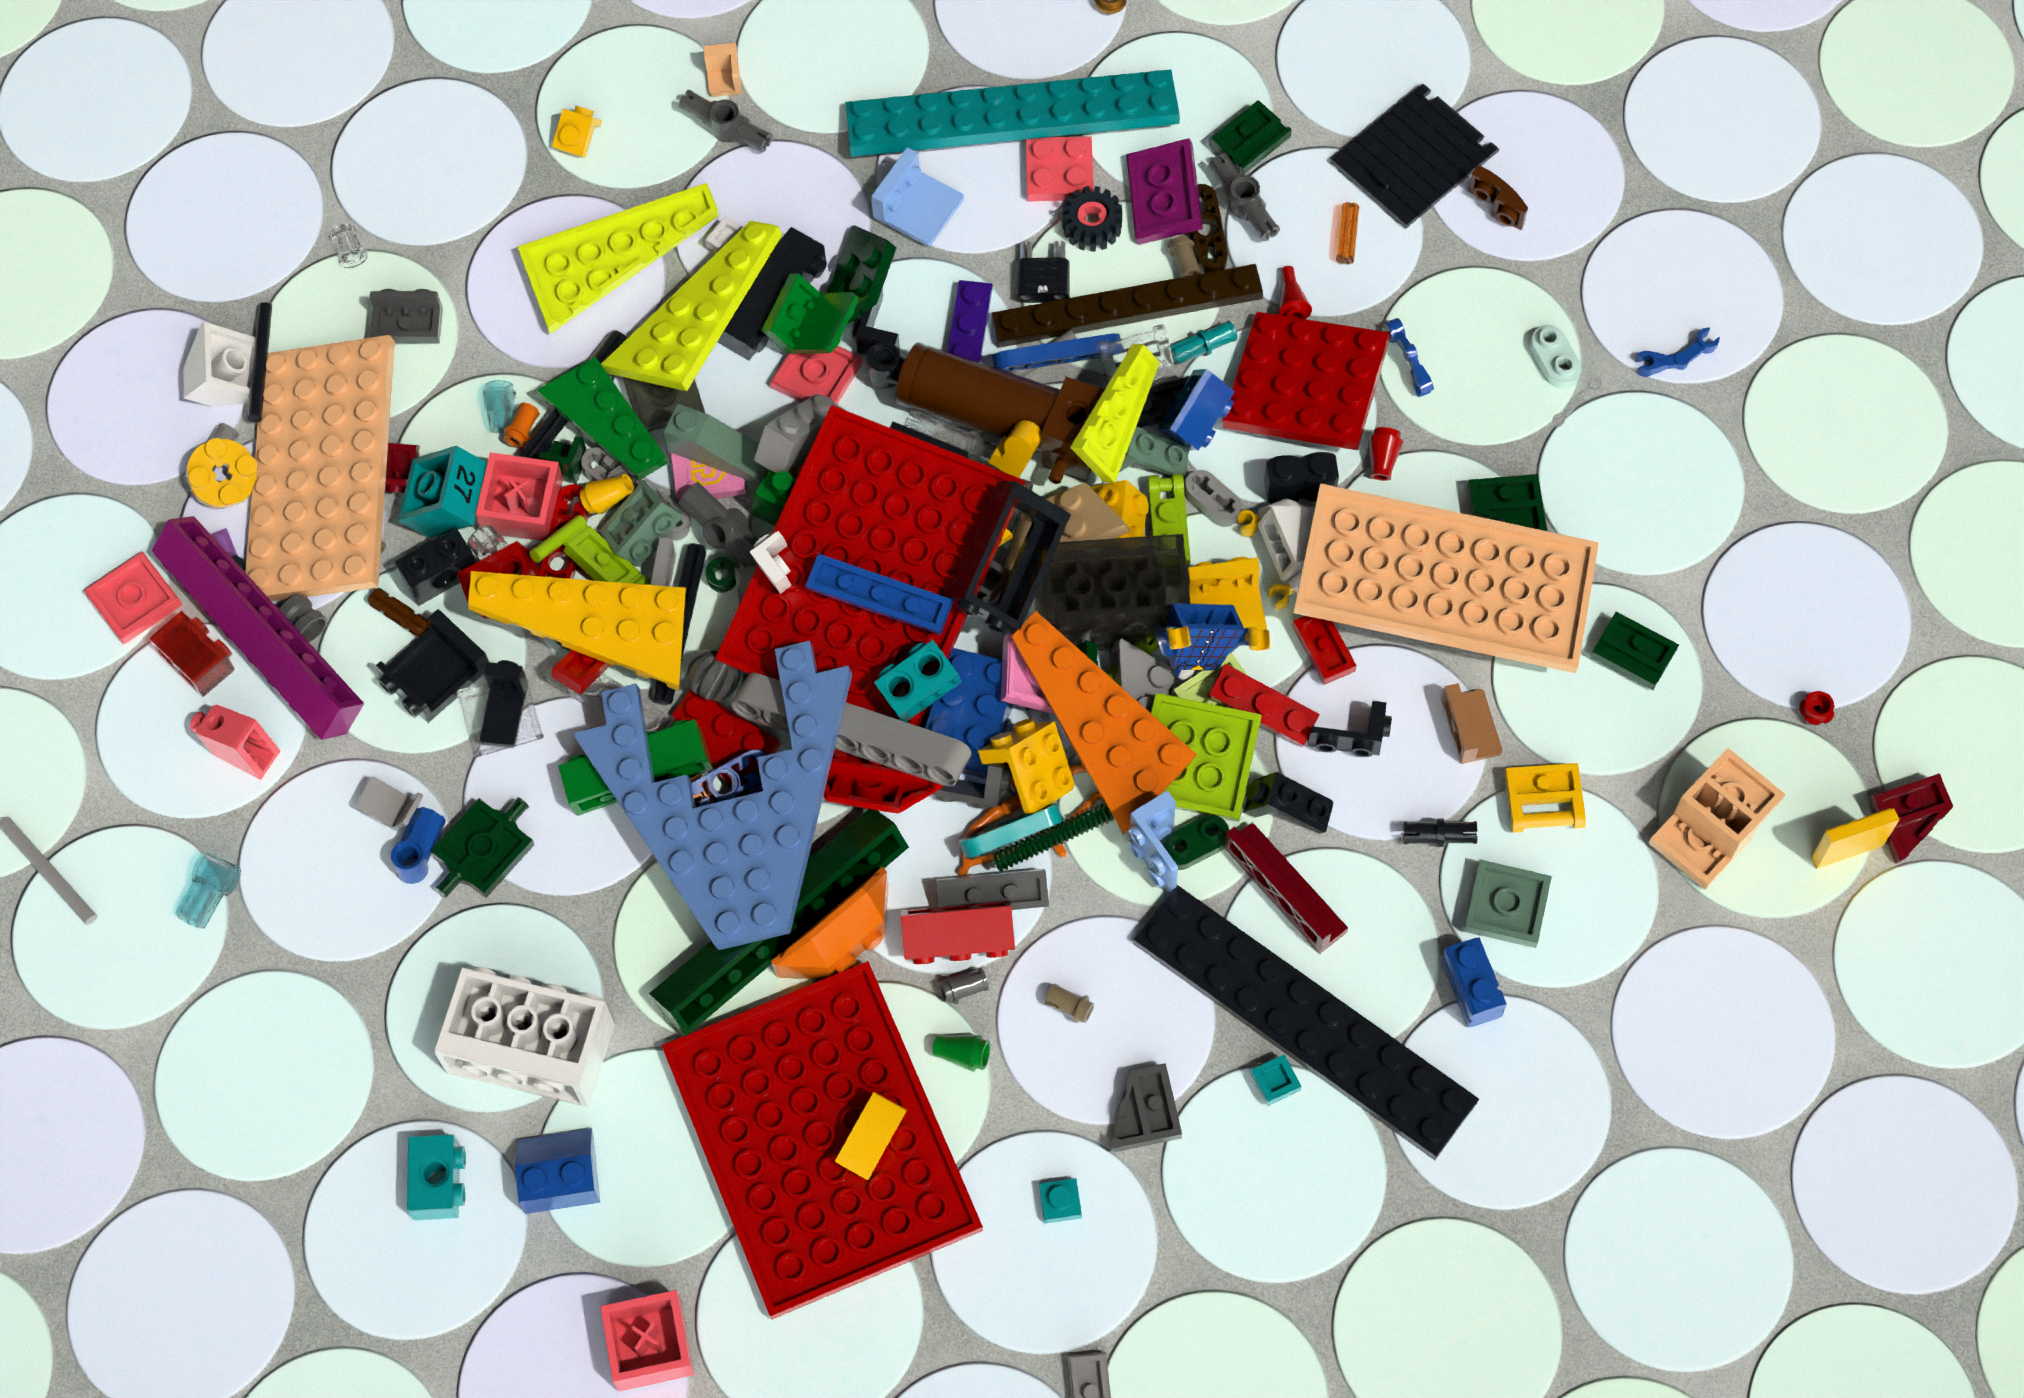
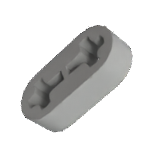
[1185,470,1242,527]

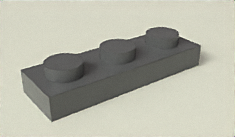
[936,869,1049,910]

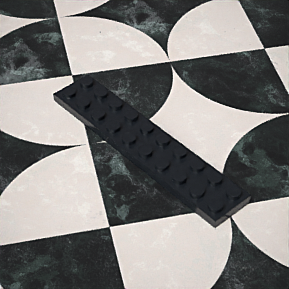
[1133,885,1479,1161]

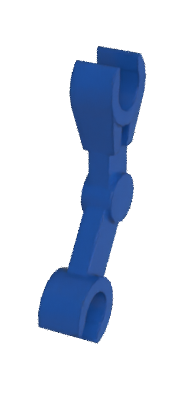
[1385,318,1434,397]
[1635,327,1720,377]

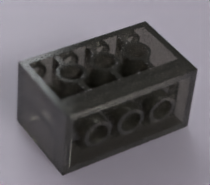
[1042,534,1190,651]

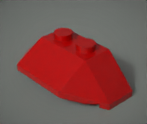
[823,749,943,814]

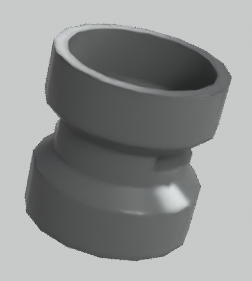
[279,594,327,642]

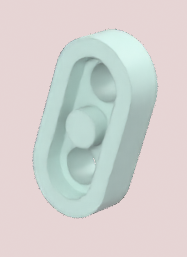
[1530,325,1582,389]

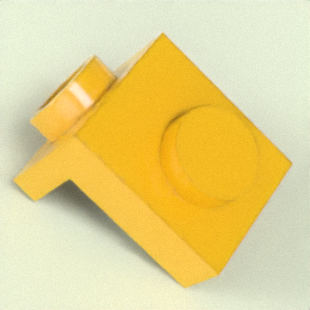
[552,105,603,157]

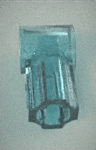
[175,852,241,929]

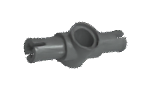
[679,89,773,153]
[1209,153,1280,241]

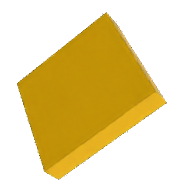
[1811,808,1900,869]

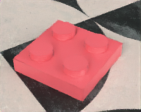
[1026,136,1094,202]

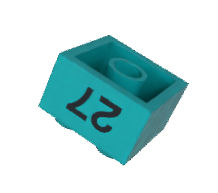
[398,445,487,538]

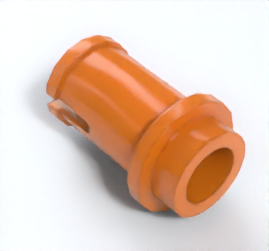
[503,402,540,448]

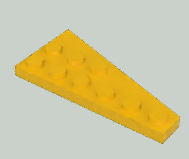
[468,571,686,691]

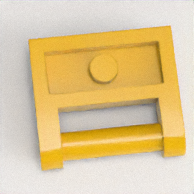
[1504,763,1586,833]

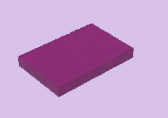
[1126,138,1203,245]

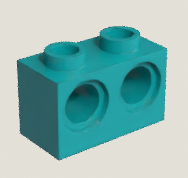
[874,640,962,722]

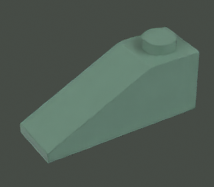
[664,404,769,484]

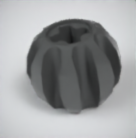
[686,650,740,701]

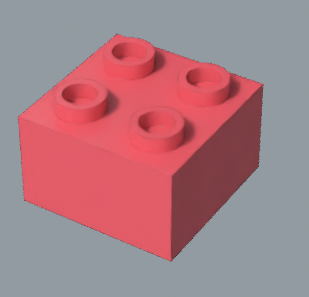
[475,452,563,541]
[600,1290,695,1392]

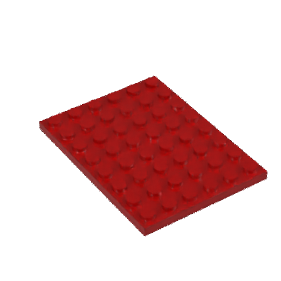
[715,405,1026,726]
[661,961,983,1320]

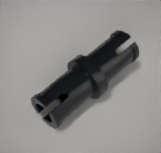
[1403,818,1478,847]

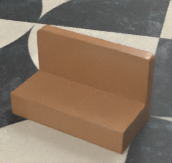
[1441,683,1502,764]

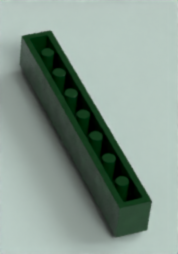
[648,809,909,1036]

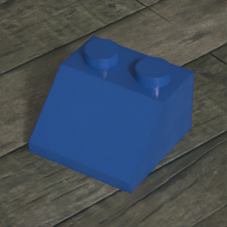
[1158,369,1235,451]
[515,1128,601,1214]

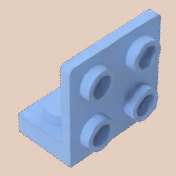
[871,147,964,246]
[1128,790,1178,894]

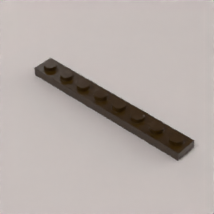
[991,264,1263,348]

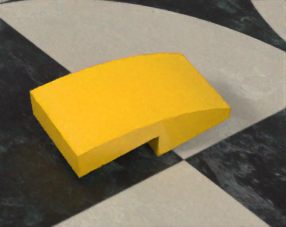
[835,1092,907,1180]

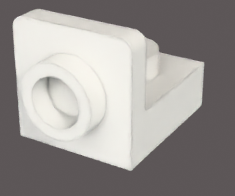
[750,531,792,594]

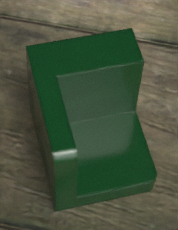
[539,435,587,485]

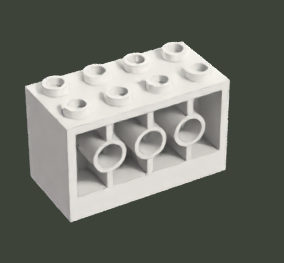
[434,967,615,1108]

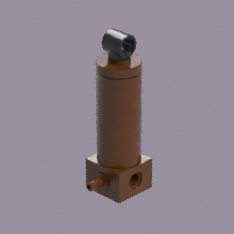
[866,342,1105,484]

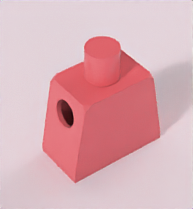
[190,705,280,780]

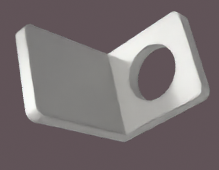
[355,776,423,831]

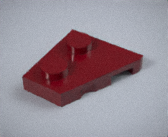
[1869,773,1954,864]

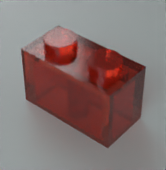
[149,611,235,697]

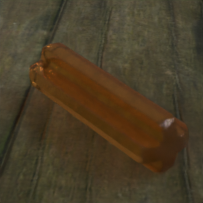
[1336,202,1360,265]

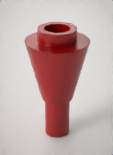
[1279,266,1312,319]

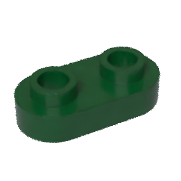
[1162,815,1229,870]

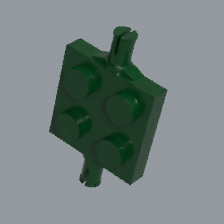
[430,797,535,898]

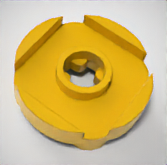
[186,438,257,509]

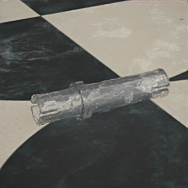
[904,409,998,462]

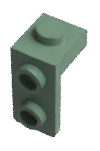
[1119,426,1189,478]

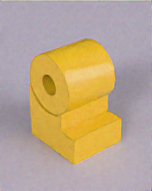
[988,420,1042,478]

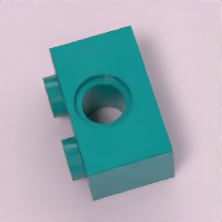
[407,1134,466,1221]

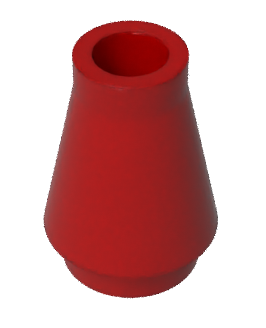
[1369,427,1403,481]

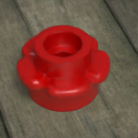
[1799,691,1835,725]

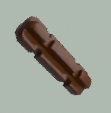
[368,588,431,637]

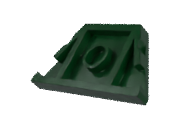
[826,225,897,326]

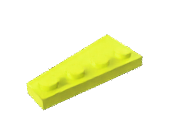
[1070,344,1160,483]

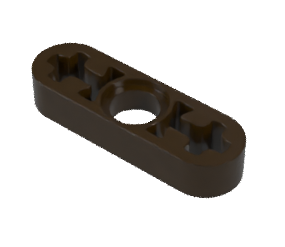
[1191,184,1228,273]

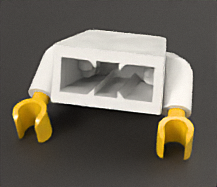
[1237,499,1315,610]

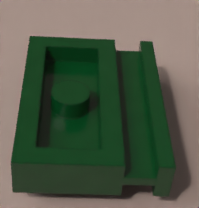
[1210,100,1292,174]
[1590,611,1679,691]

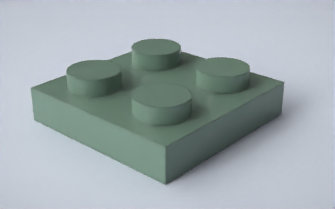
[1464,859,1552,948]

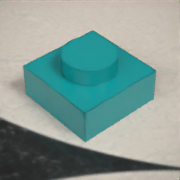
[1250,1054,1302,1106]
[1039,1178,1082,1224]

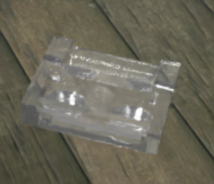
[1097,324,1177,387]

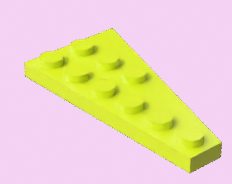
[517,183,719,334]
[601,220,783,391]

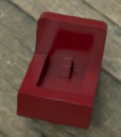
[385,443,420,493]

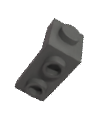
[931,762,1012,809]

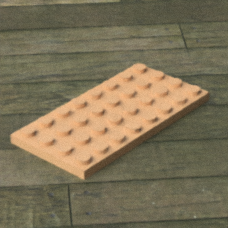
[245,335,395,601]
[1293,483,1599,673]

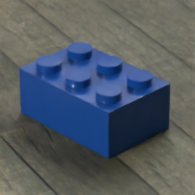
[925,648,1013,775]

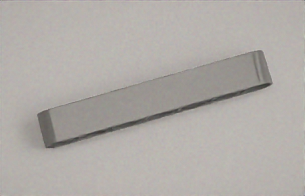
[731,673,971,786]

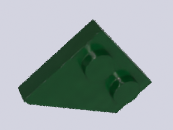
[1467,474,1547,531]

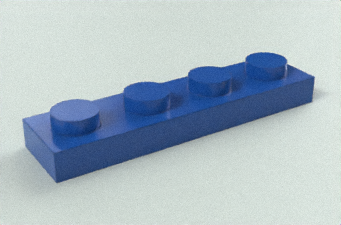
[805,554,953,636]

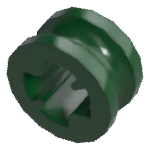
[706,557,738,593]

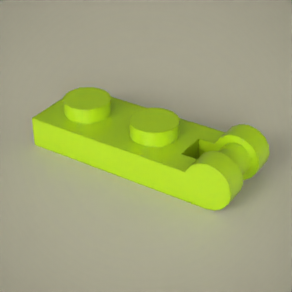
[1148,473,1191,568]

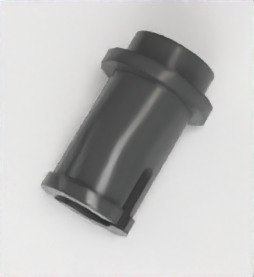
[939,968,989,1004]

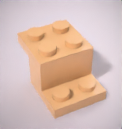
[1649,748,1786,890]

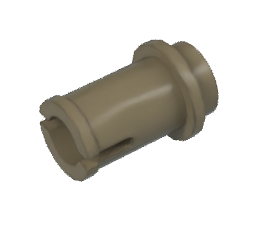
[1169,235,1202,277]
[1044,983,1094,1024]

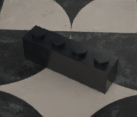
[717,227,827,361]

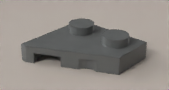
[1110,1063,1182,1153]

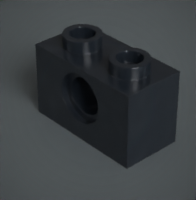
[394,528,476,606]

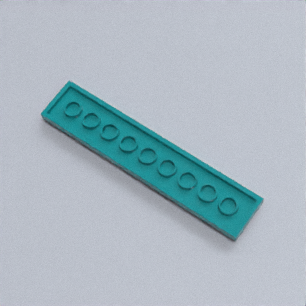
[845,69,1180,157]

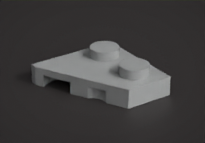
[1113,638,1176,713]

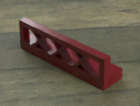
[1224,822,1348,954]

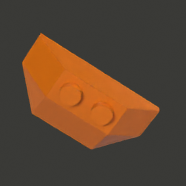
[771,867,889,980]

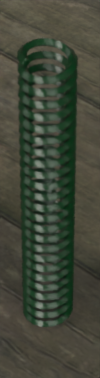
[994,803,1114,872]

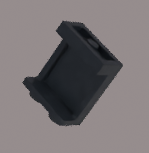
[375,609,489,724]

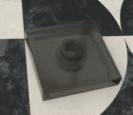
[622,377,705,432]

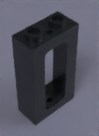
[947,481,1071,633]

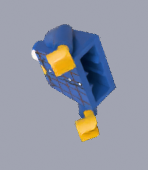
[1155,603,1270,680]

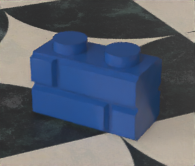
[1441,937,1507,1028]

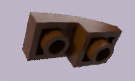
[1468,164,1528,230]

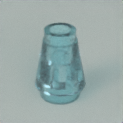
[482,380,516,433]

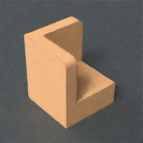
[703,43,742,97]

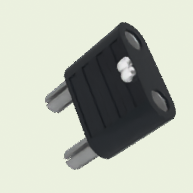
[1016,241,1070,303]

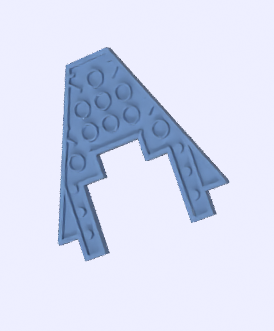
[574,641,852,950]

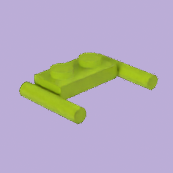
[530,515,651,585]

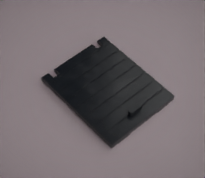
[1330,84,1500,229]

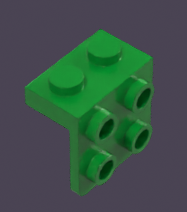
[761,274,859,354]

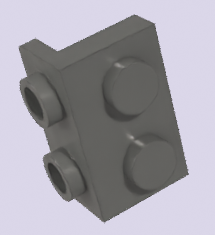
[369,289,443,343]

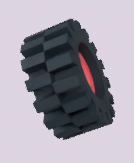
[1062,186,1123,252]

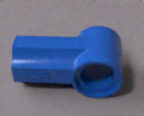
[391,807,446,884]

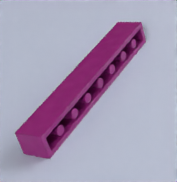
[152,516,365,740]

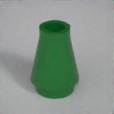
[933,1035,990,1072]

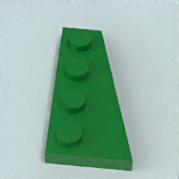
[537,357,668,481]

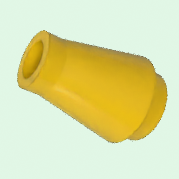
[580,474,634,514]

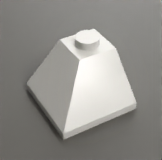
[183,321,256,407]

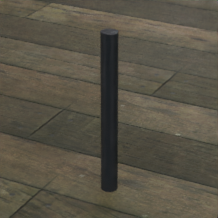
[248,302,273,422]

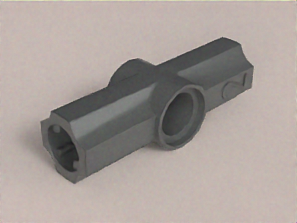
[678,482,759,574]

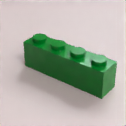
[558,719,714,816]

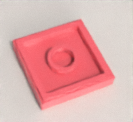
[770,346,863,405]
[83,551,183,644]

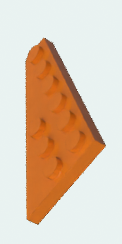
[1011,611,1197,836]

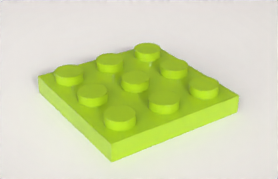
[1151,693,1262,821]

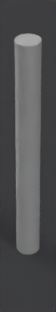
[0,817,98,925]

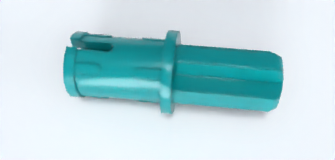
[1170,320,1238,364]

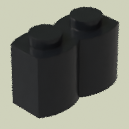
[1264,452,1339,504]

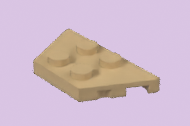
[1004,482,1130,571]

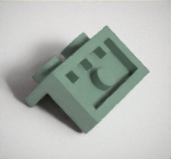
[599,479,683,566]

